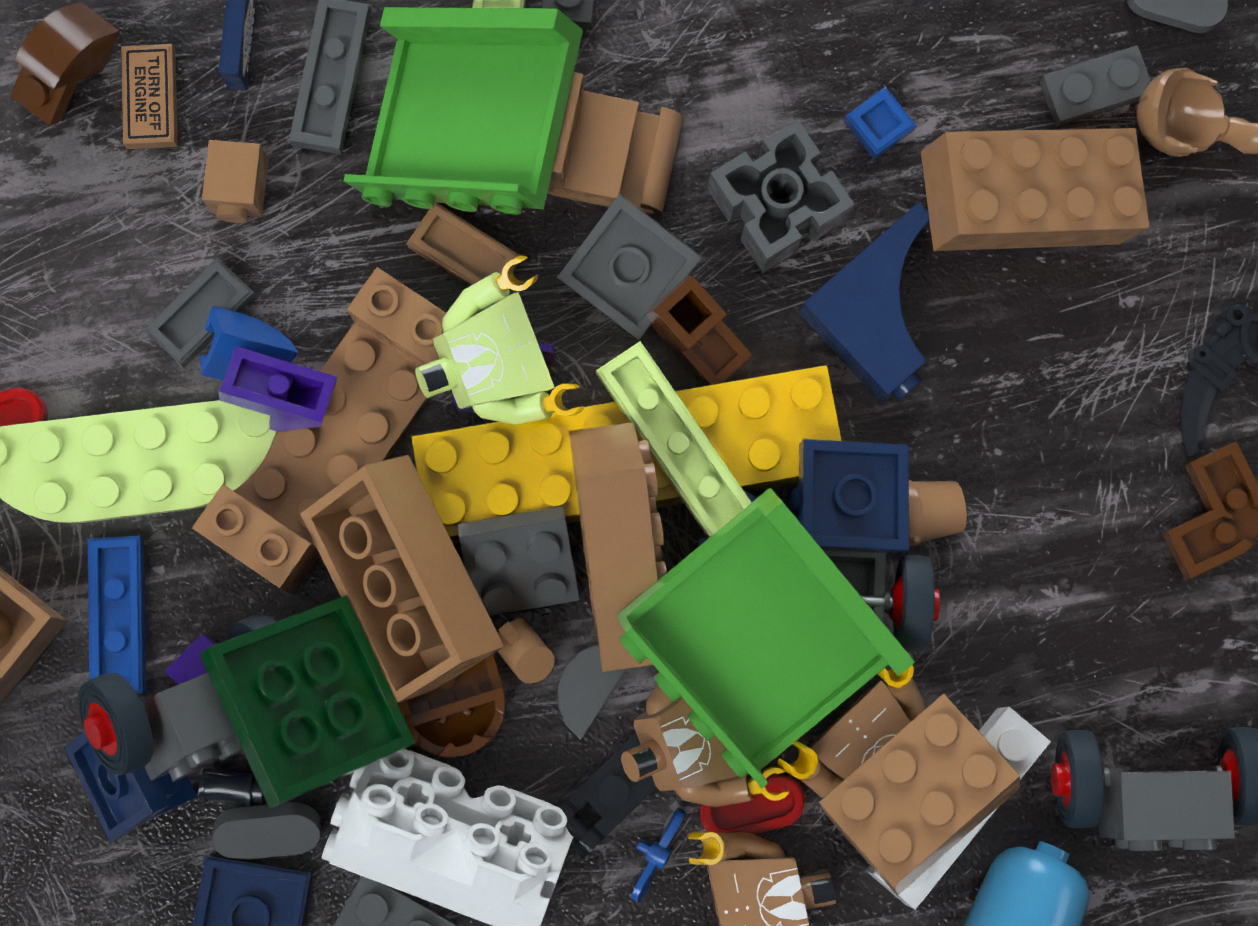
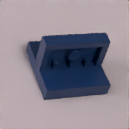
[788,439,909,553]
[65,732,198,843]

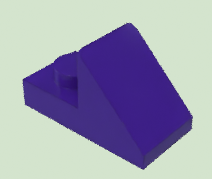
[219,346,337,432]

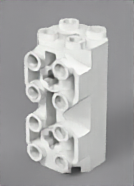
[322,749,574,926]

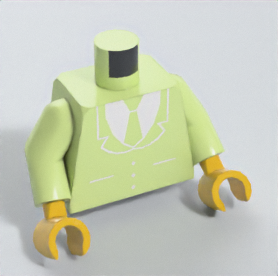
[415,255,584,425]

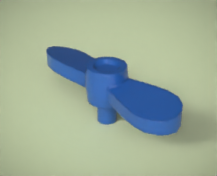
[630,808,686,902]

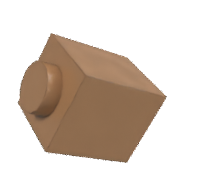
[202,140,269,223]

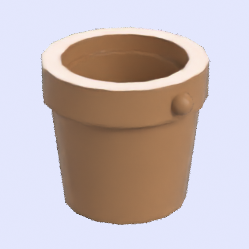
[909,479,967,547]

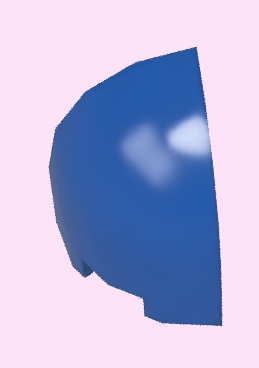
[200,306,299,380]

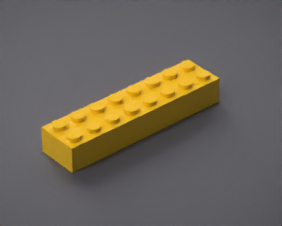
[411,365,842,543]

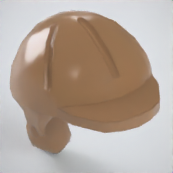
[1136,68,1258,157]

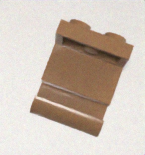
[547,72,683,216]

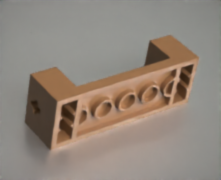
[192,267,446,595]

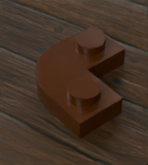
[1162,441,1258,580]

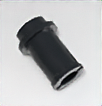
[198,767,267,807]

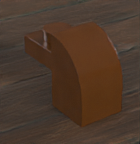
[10,1,120,126]
[647,275,752,386]

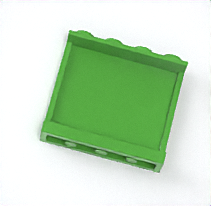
[343,7,583,215]
[617,488,915,788]

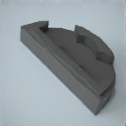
[558,644,627,740]

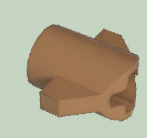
[497,617,555,684]

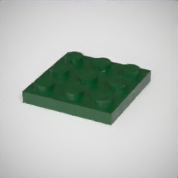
[200,595,415,809]

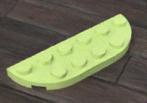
[0,400,277,523]

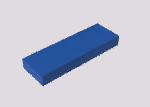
[88,536,147,694]

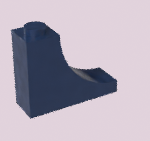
[799,202,930,404]

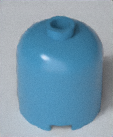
[963,841,1090,926]

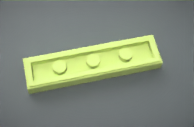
[596,341,752,538]

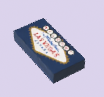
[218,0,257,91]

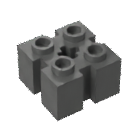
[708,119,855,273]

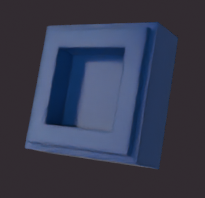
[844,87,917,160]

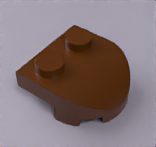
[398,653,507,757]

